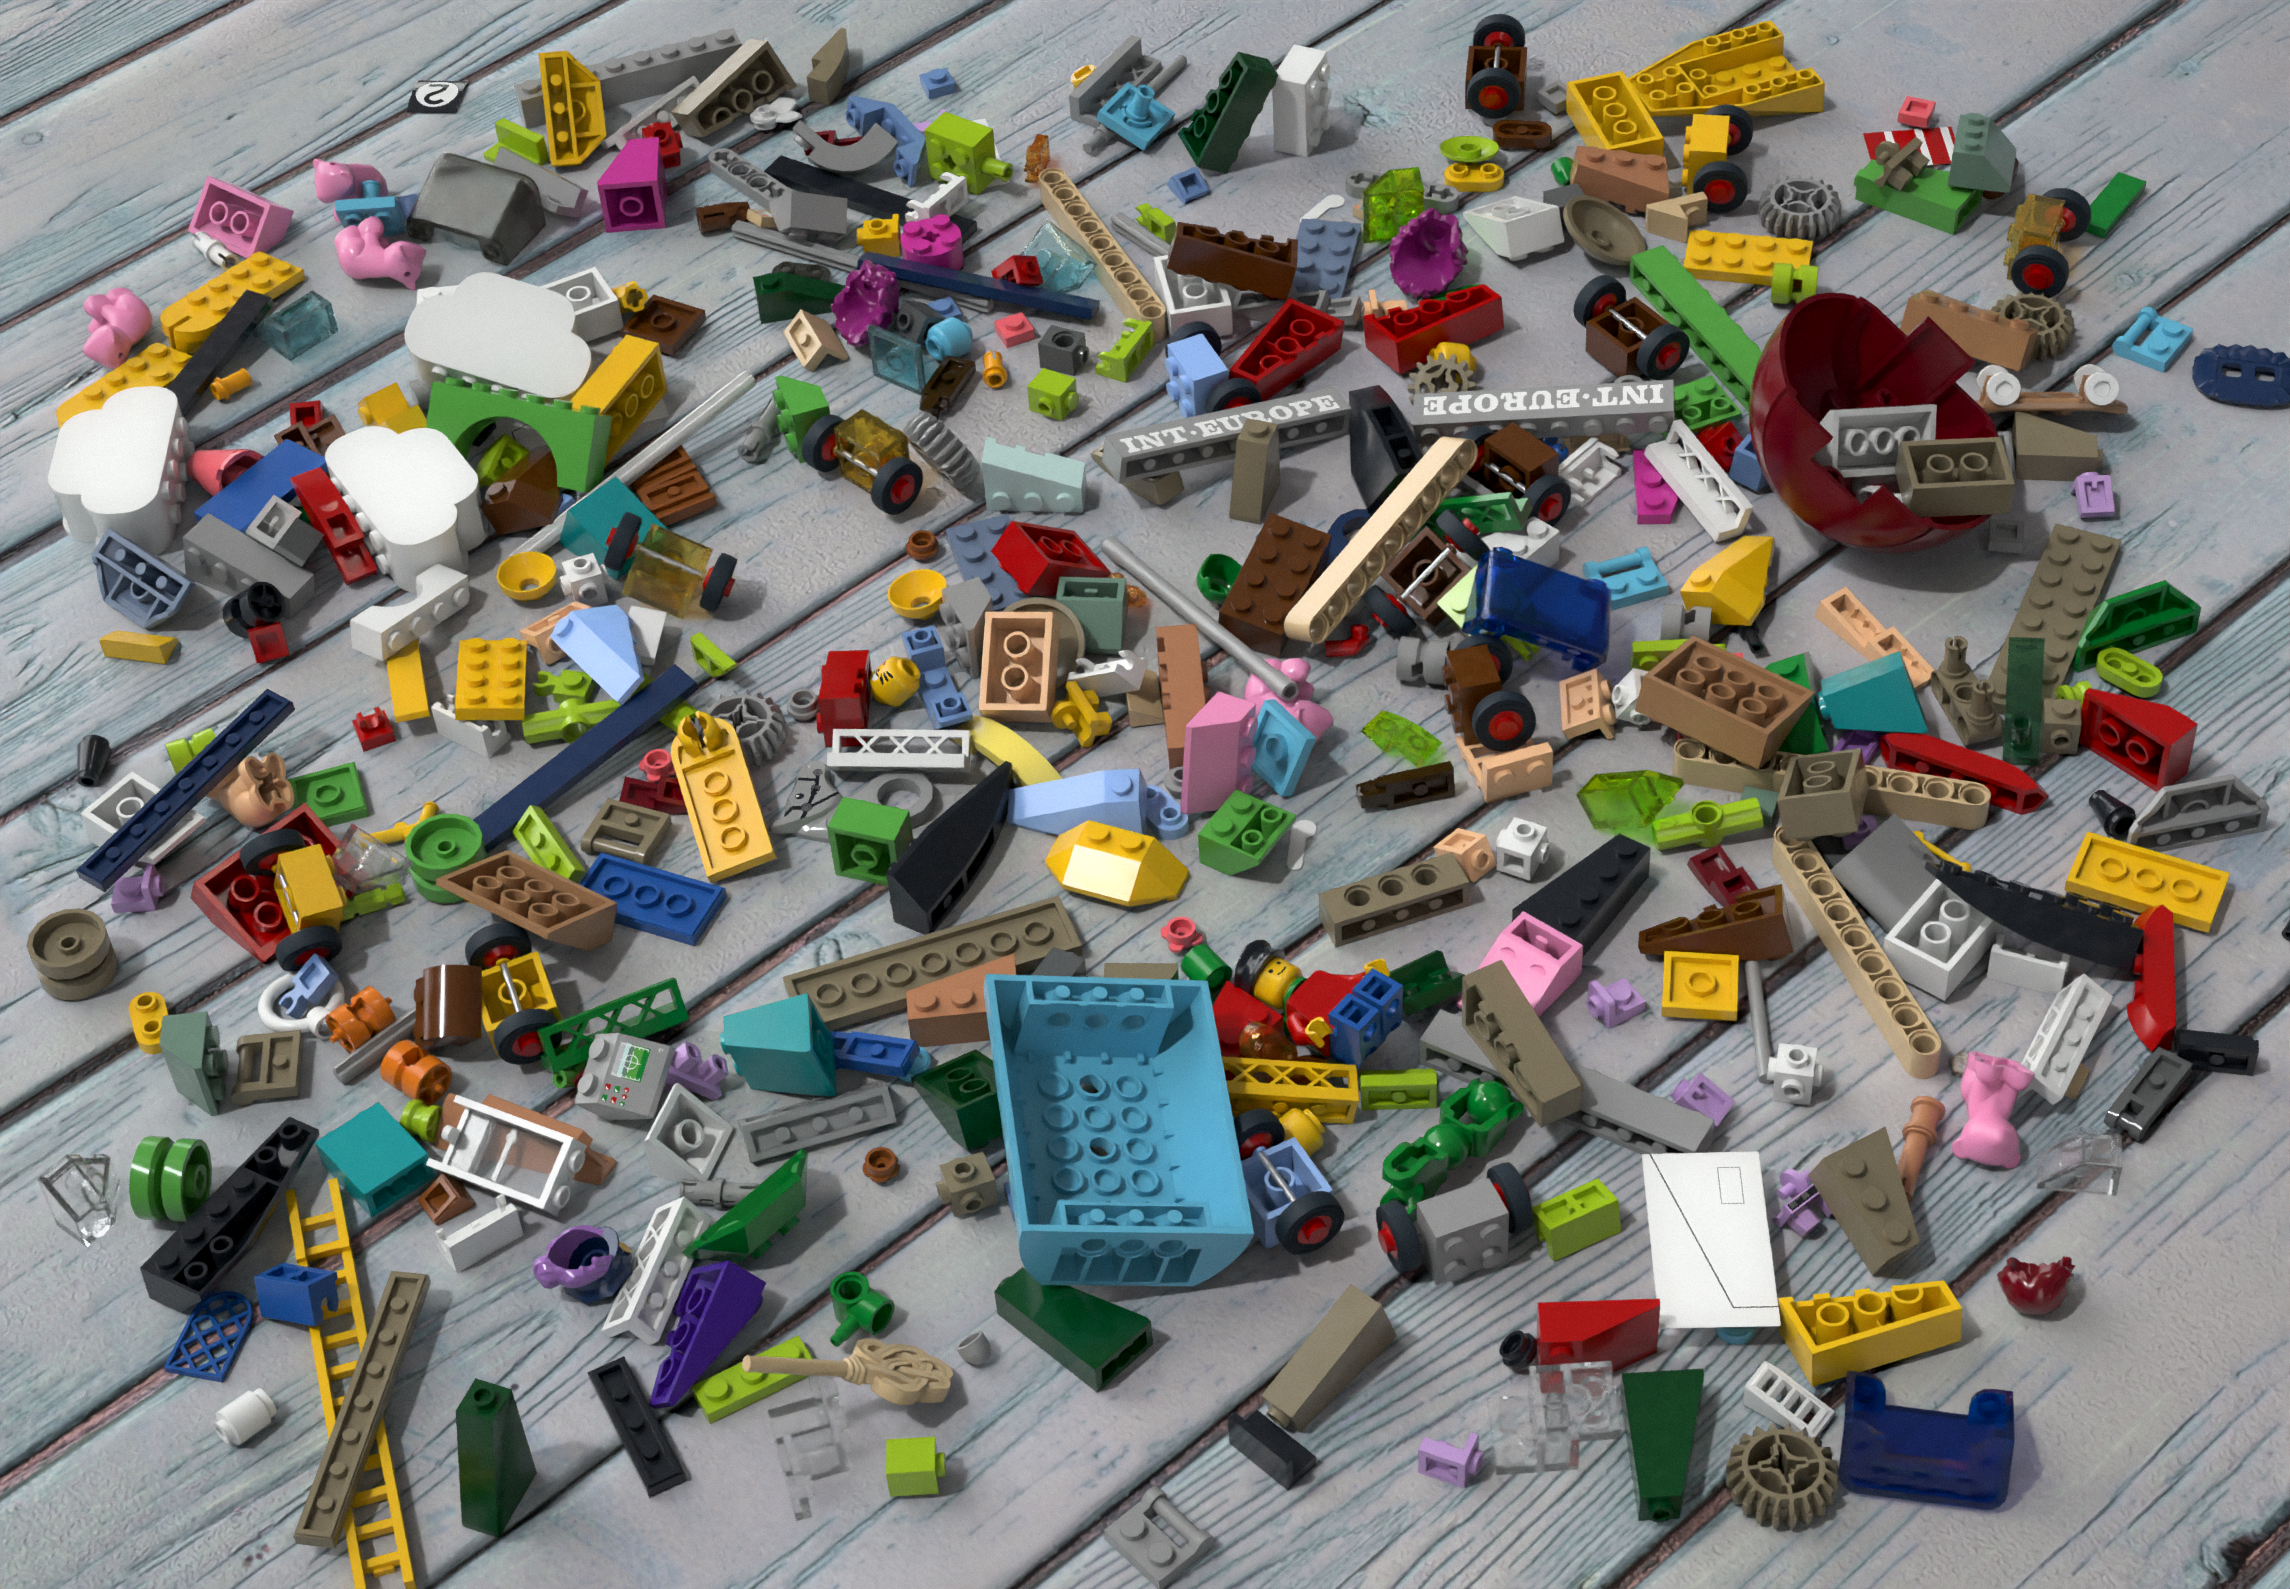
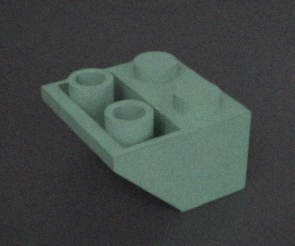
[1056,577,1128,654]
[160,1011,228,1116]

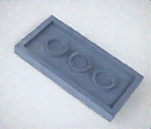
[1292,218,1362,299]
[945,514,1043,612]

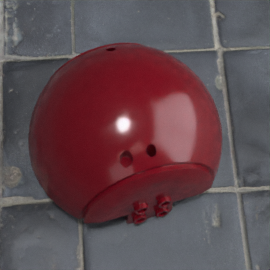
[1749,293,1999,554]

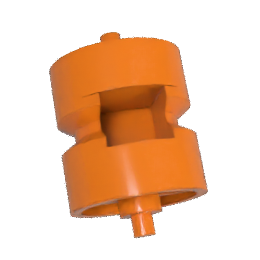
[325,986,396,1053]
[380,1040,452,1106]

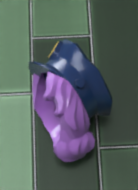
[533,1225,632,1304]

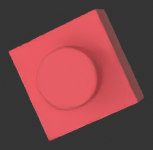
[1897,96,1936,128]
[994,312,1035,348]

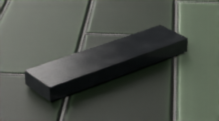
[587,1356,687,1498]

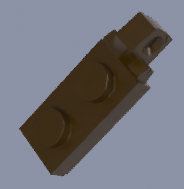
[919,355,976,419]
[1356,761,1455,811]

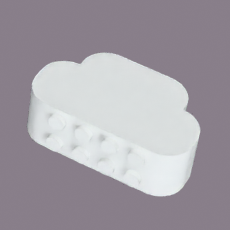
[404,272,595,404]
[48,386,195,555]
[325,426,490,593]

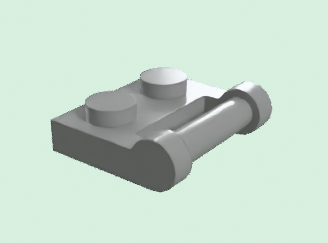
[1104,1486,1215,1589]

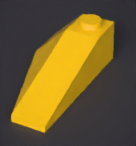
[1680,536,1775,626]

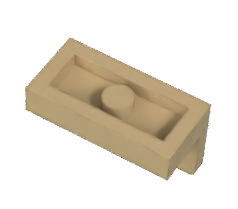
[783,310,848,372]

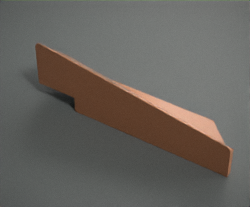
[434,1093,616,1186]

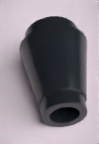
[77,735,112,787]
[2089,790,2136,838]

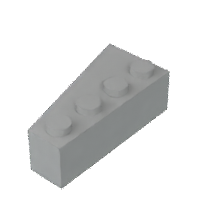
[183,513,315,619]

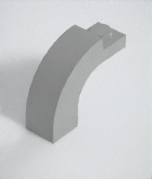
[793,120,899,175]

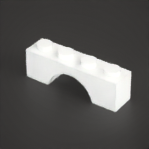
[350,563,470,661]

